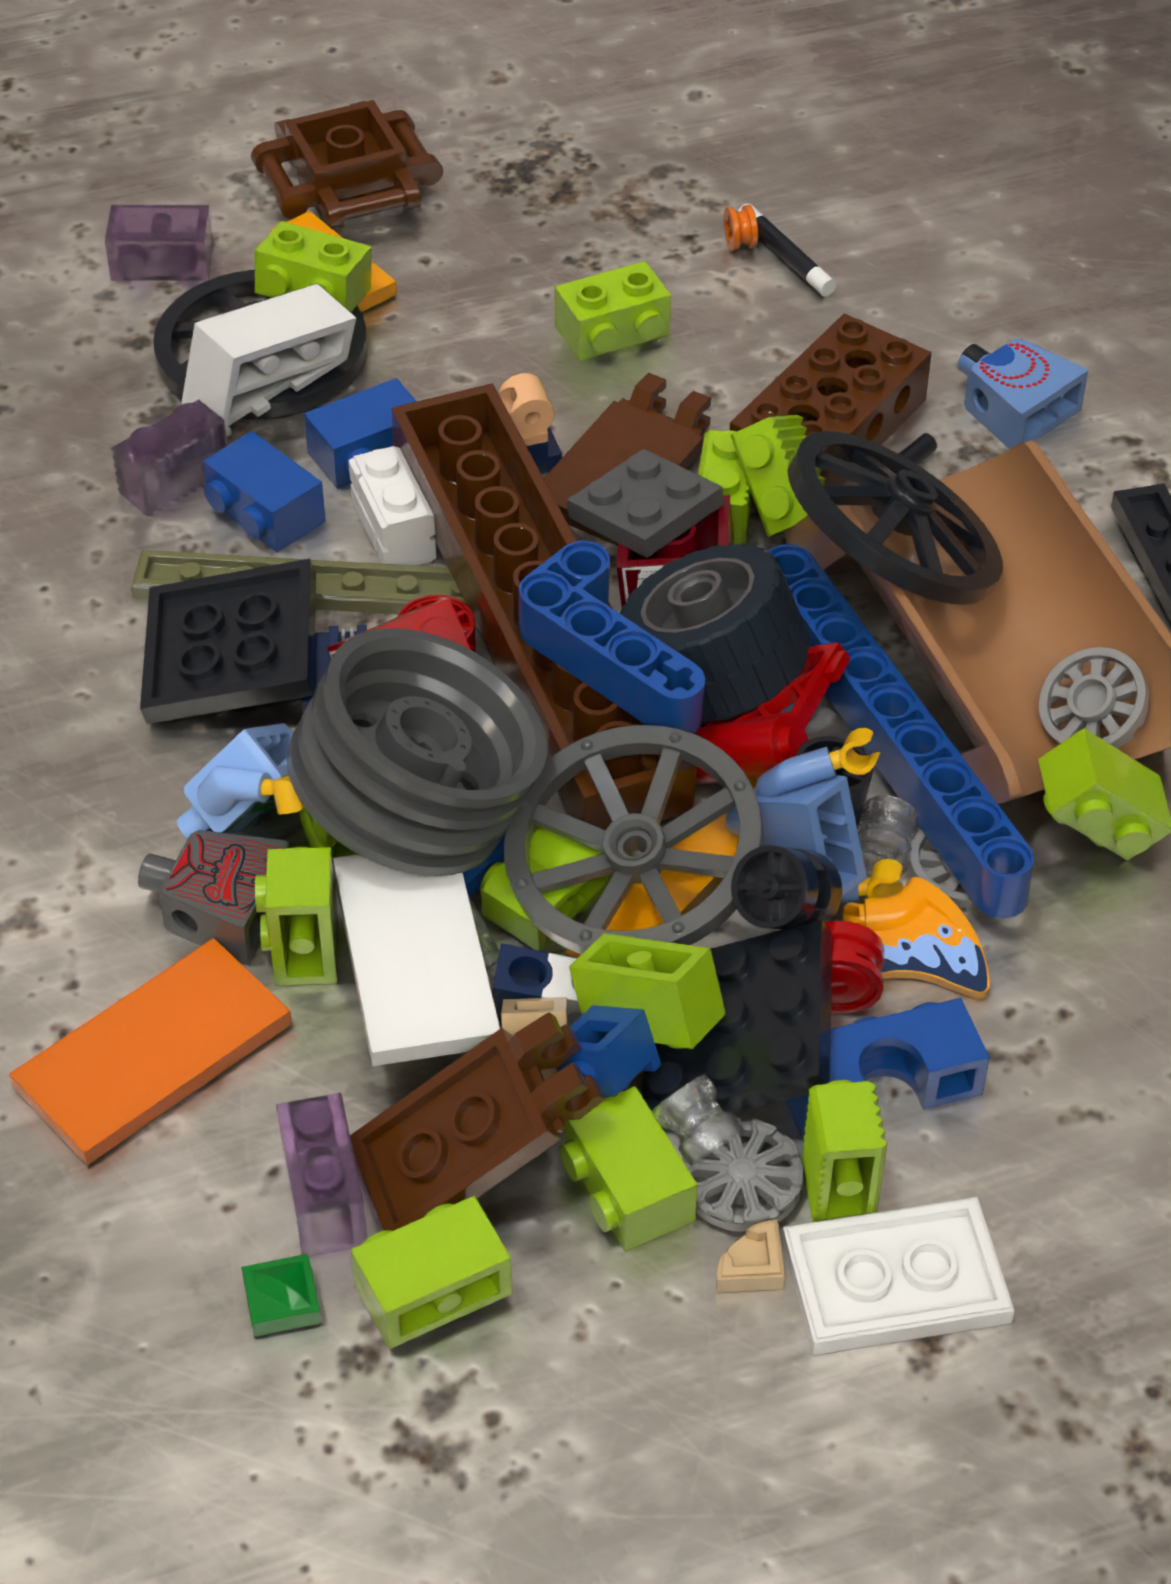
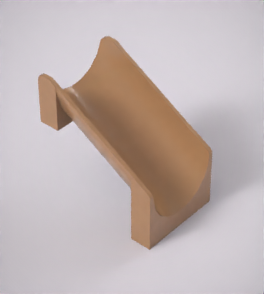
[784,440,1171,805]

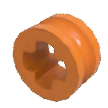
[723,204,758,251]

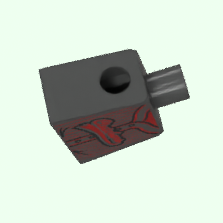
[138,830,290,966]

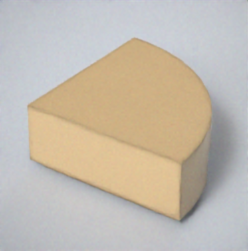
[716,1219,785,1293]

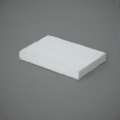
[782,1197,1014,1355]

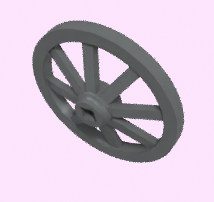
[504,725,764,954]

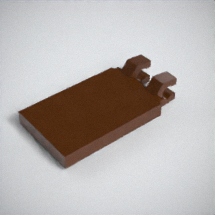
[544,373,711,546]
[347,1012,605,1231]

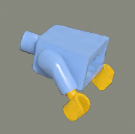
[177,723,305,839]

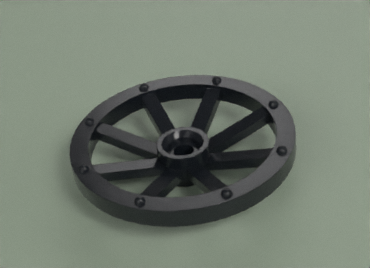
[153,270,367,419]
[787,431,1003,605]

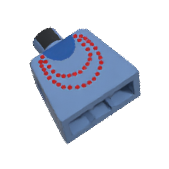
[957,339,1088,449]

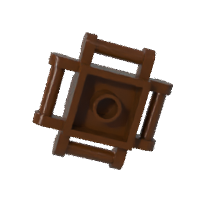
[251,100,443,229]

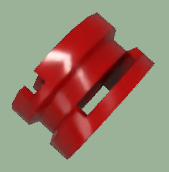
[824,920,885,1014]

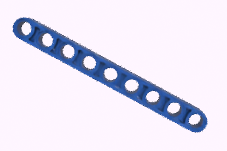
[768,544,1034,919]

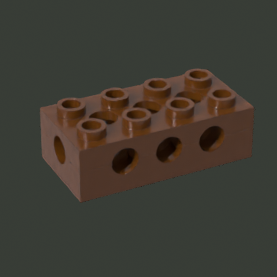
[729,313,932,486]

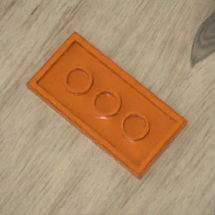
[9,938,292,1166]

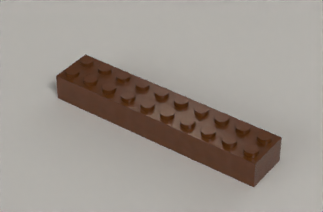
[391,383,697,830]

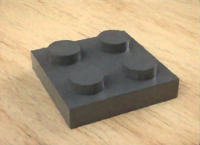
[567,449,724,558]

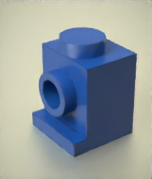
[556,1005,662,1098]

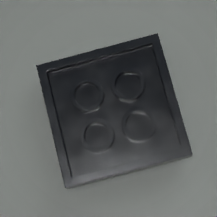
[140,558,316,724]
[642,919,832,1129]

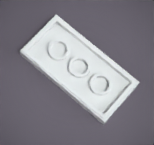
[333,854,500,1067]

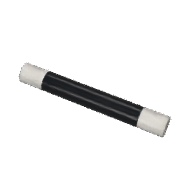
[738,203,837,297]

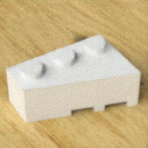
[181,284,356,442]

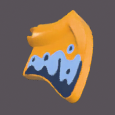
[842,877,990,999]

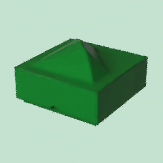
[241,1253,322,1337]

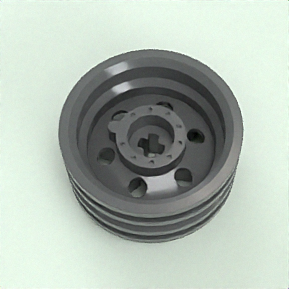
[287,628,547,876]

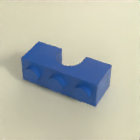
[785,998,990,1140]

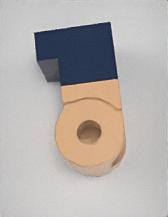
[498,373,562,474]

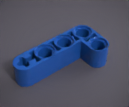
[518,540,705,734]

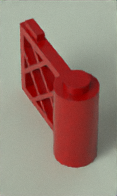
[694,642,851,786]

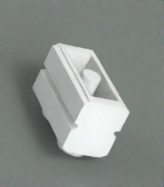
[348,446,437,566]

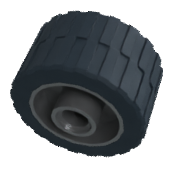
[620,544,811,724]

